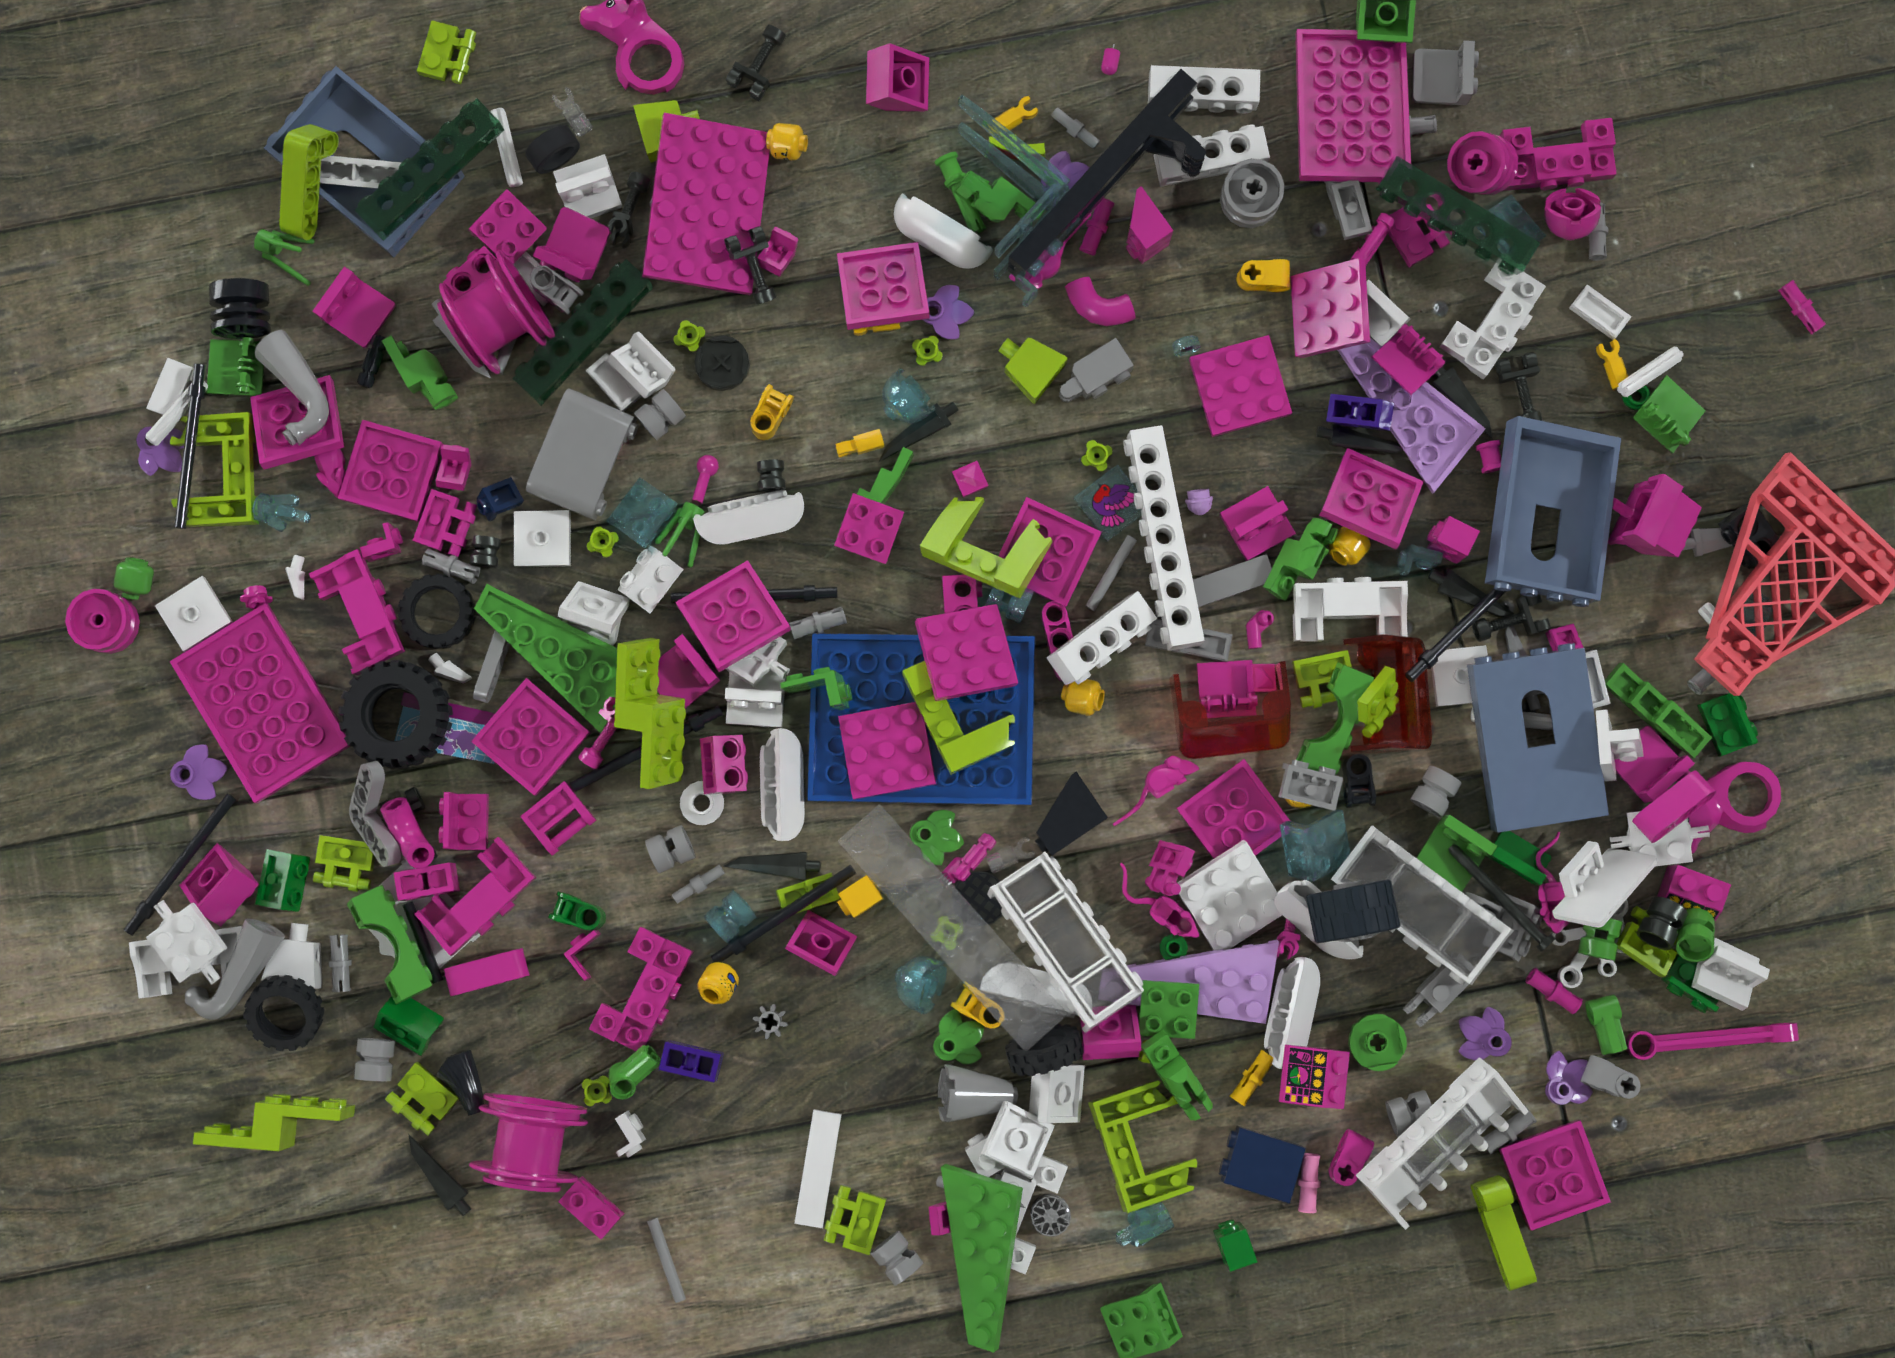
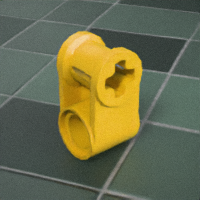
[1236,259,1290,292]
[750,384,794,440]
[950,982,1005,1028]

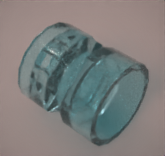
[985,587,1035,624]
[704,890,757,943]

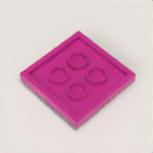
[837,242,930,330]
[1290,258,1370,358]
[1189,335,1292,437]
[250,375,344,470]
[338,420,443,522]
[1319,448,1424,550]
[998,497,1102,608]
[676,560,791,672]
[915,604,1018,701]
[471,678,591,796]
[838,702,937,800]
[1176,759,1295,859]
[1499,1120,1611,1231]

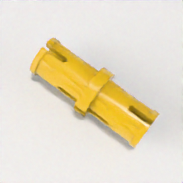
[1230,1050,1273,1107]

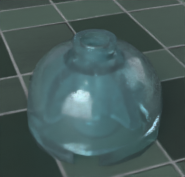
[882,368,935,424]
[895,956,947,1014]

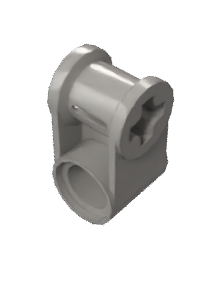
[530,266,584,315]
[1580,1055,1641,1099]

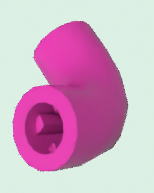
[1065,277,1135,326]
[380,797,435,869]

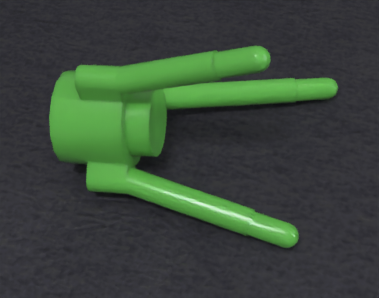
[254,229,315,286]
[655,502,704,568]

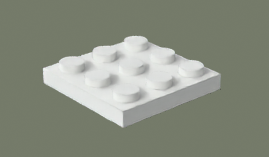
[1177,840,1282,951]

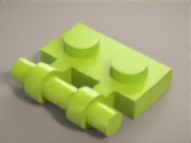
[417,21,476,84]
[1292,650,1352,708]
[1357,666,1399,738]
[313,835,375,892]
[1616,906,1677,977]
[385,1062,459,1136]
[824,1185,886,1255]

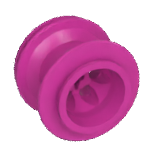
[437,250,555,375]
[469,1093,588,1192]

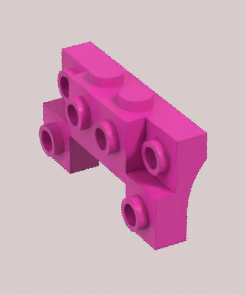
[1499,118,1617,191]
[309,549,405,676]
[414,837,536,956]
[589,927,694,1051]

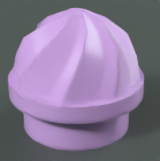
[1185,489,1213,515]

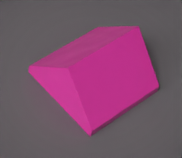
[785,910,857,976]

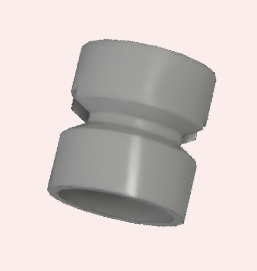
[634,389,686,441]
[1410,765,1462,818]
[645,825,696,873]
[354,1038,395,1081]
[1385,1090,1432,1137]
[870,1230,924,1286]

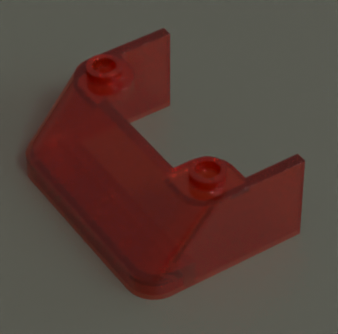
[1343,634,1432,752]
[1169,661,1291,760]

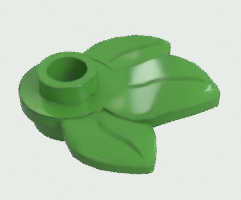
[909,810,964,865]
[933,1009,984,1065]

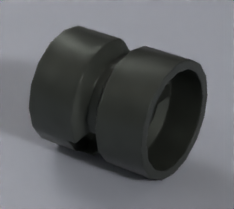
[1636,897,1688,950]

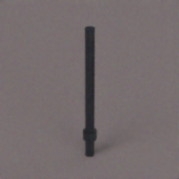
[174,364,206,529]
[671,585,838,603]
[1405,589,1507,682]
[570,705,724,792]
[124,793,237,936]
[711,865,856,962]

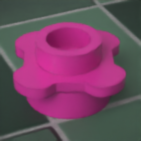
[240,585,273,609]

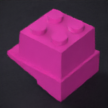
[1608,474,1702,557]

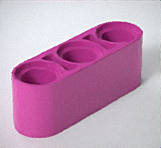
[1041,601,1073,682]
[1632,770,1716,843]
[444,948,530,997]

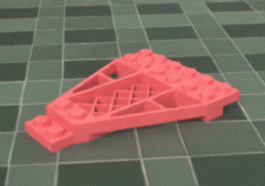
[1694,452,1895,696]

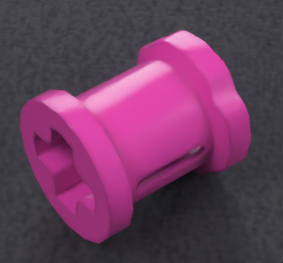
[1476,440,1502,474]

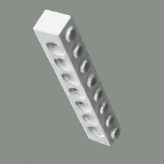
[1123,425,1205,651]

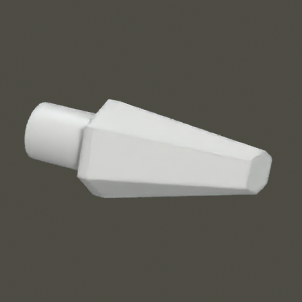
[285,555,305,600]
[428,653,472,683]

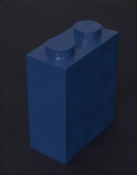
[1218,1125,1306,1204]

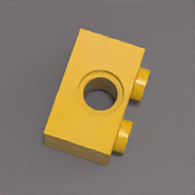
[837,875,884,918]

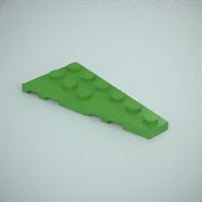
[474,584,617,733]
[941,1164,1023,1353]

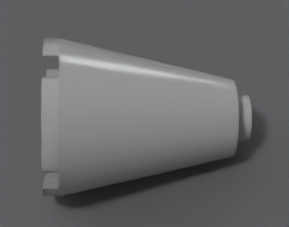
[938,1064,1018,1122]

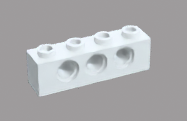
[1148,65,1260,114]
[1154,125,1270,187]
[1046,591,1157,685]

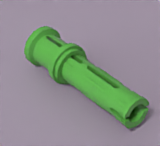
[934,152,986,234]

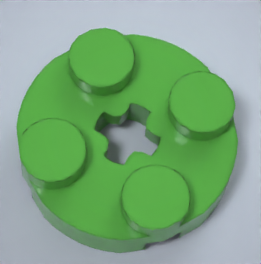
[1348,1014,1407,1071]

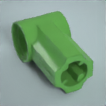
[1585,994,1627,1055]
[609,1045,661,1100]

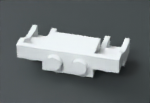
[1439,254,1546,379]
[1293,577,1408,642]
[129,925,256,999]
[994,1155,1068,1275]

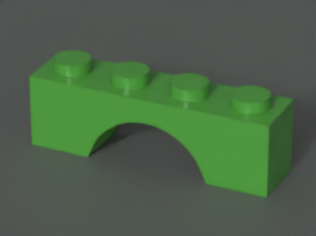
[1296,662,1374,776]
[347,885,432,1005]

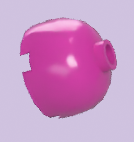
[1544,188,1601,240]

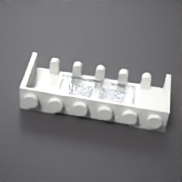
[1356,1057,1529,1230]

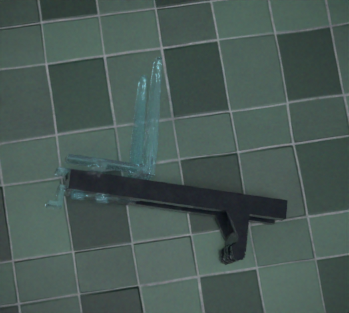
[958,69,1206,307]

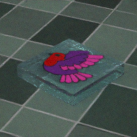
[1073,465,1151,542]

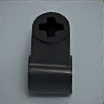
[1342,754,1376,808]

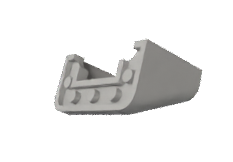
[526,388,639,521]

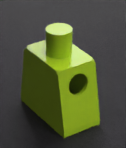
[633,100,700,163]
[998,337,1068,404]

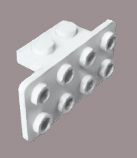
[1552,841,1658,928]

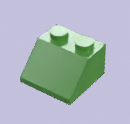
[1356,0,1416,43]

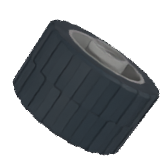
[1306,879,1401,943]

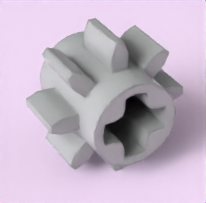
[753,1004,788,1039]

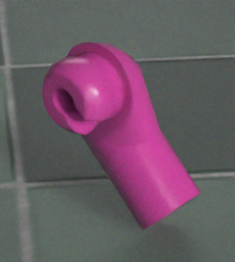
[1246,610,1274,649]

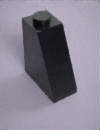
[1035,771,1108,856]

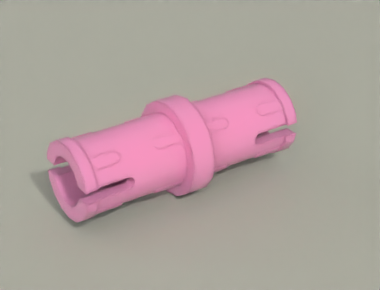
[1297,1153,1321,1213]

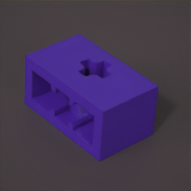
[1326,394,1394,431]
[659,1040,724,1082]

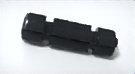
[357,334,386,388]

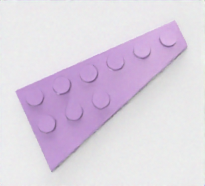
[1337,338,1486,494]
[1098,940,1279,1024]

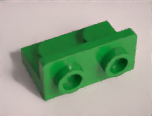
[1697,693,1758,757]
[255,849,310,912]
[1661,953,1719,1013]

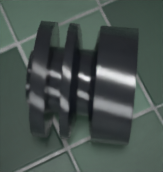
[209,278,271,339]

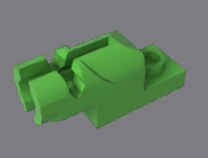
[954,170,1044,223]
[382,336,458,410]
[1263,518,1339,601]
[1141,1029,1213,1121]

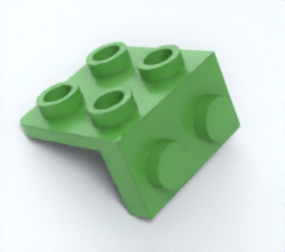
[780,667,852,711]

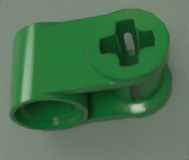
[548,891,606,930]

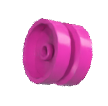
[1447,131,1518,195]
[65,589,140,654]

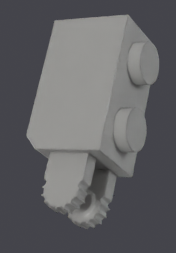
[1059,338,1134,403]
[1403,952,1475,1027]

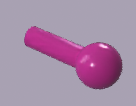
[692,455,719,505]

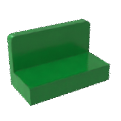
[1487,831,1552,886]
[373,996,444,1056]

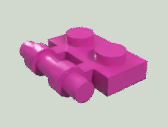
[1388,197,1450,268]
[412,489,477,557]
[1145,840,1195,896]

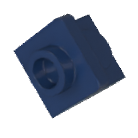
[477,477,524,522]

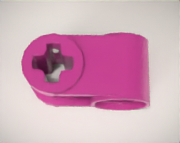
[1328,1128,1374,1186]

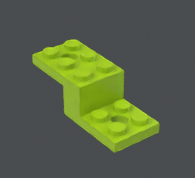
[614,638,686,789]
[193,1094,355,1151]

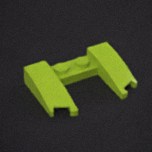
[170,412,259,527]
[920,497,1052,598]
[902,661,1015,775]
[1088,1080,1197,1213]

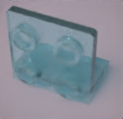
[1280,809,1350,882]

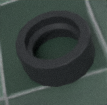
[525,125,580,174]

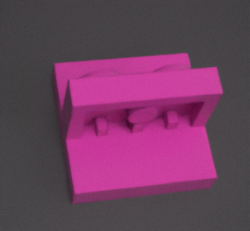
[1219,486,1296,561]
[1080,1005,1141,1060]

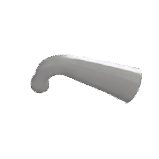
[255,330,329,446]
[185,918,285,1020]

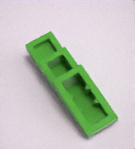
[857,447,914,504]
[1605,663,1712,758]

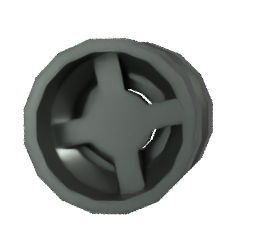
[757,459,786,492]
[470,535,501,568]

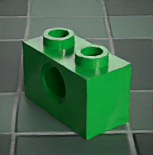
[1213,1219,1257,1272]

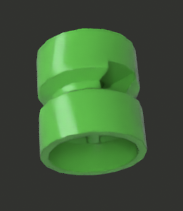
[1676,908,1715,962]
[1578,918,1623,961]

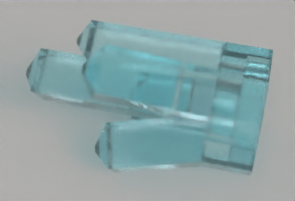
[252,493,311,532]
[1116,1202,1174,1247]

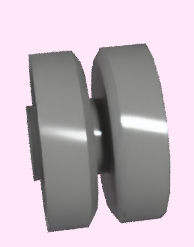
[1220,158,1284,228]

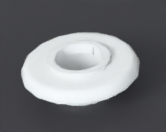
[680,781,724,825]

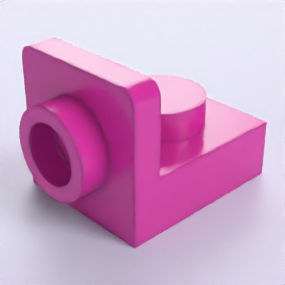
[360,522,403,562]

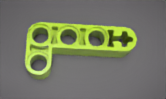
[279,124,339,240]
[1471,1175,1537,1291]

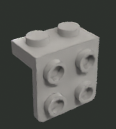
[1412,41,1479,105]

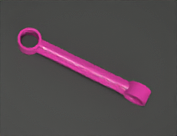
[1625,1023,1799,1060]

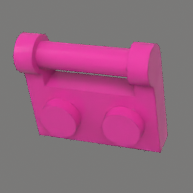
[1350,213,1395,266]
[520,781,597,856]

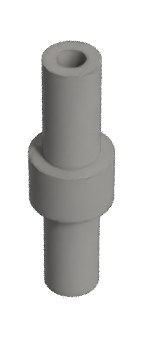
[1051,107,1100,150]
[672,864,725,904]

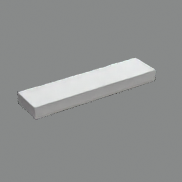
[794,1109,842,1228]

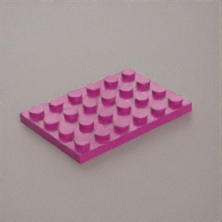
[1295,29,1412,183]
[642,113,770,295]
[169,603,350,804]

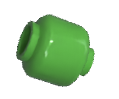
[114,557,154,600]

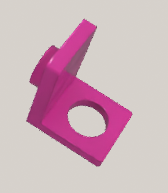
[564,930,601,981]

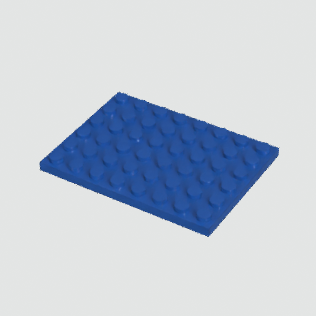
[807,634,1035,805]

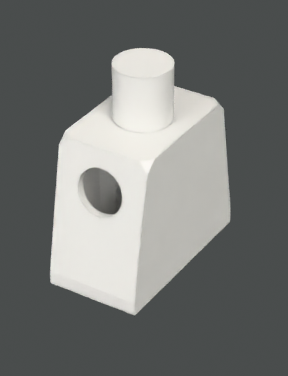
[261,923,322,989]

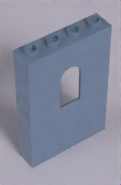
[264,66,465,258]
[1485,416,1621,607]
[1467,643,1609,833]

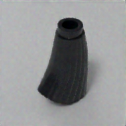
[436,1050,484,1116]

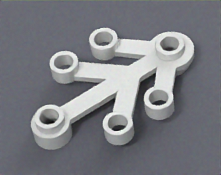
[1551,899,1628,988]

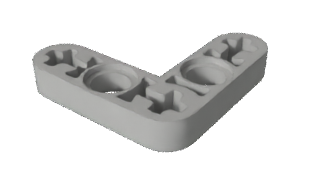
[349,761,401,867]

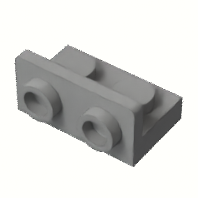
[1278,759,1343,811]
[1482,893,1542,962]

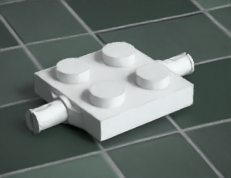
[709,637,790,688]
[1610,811,1710,866]
[146,900,228,985]

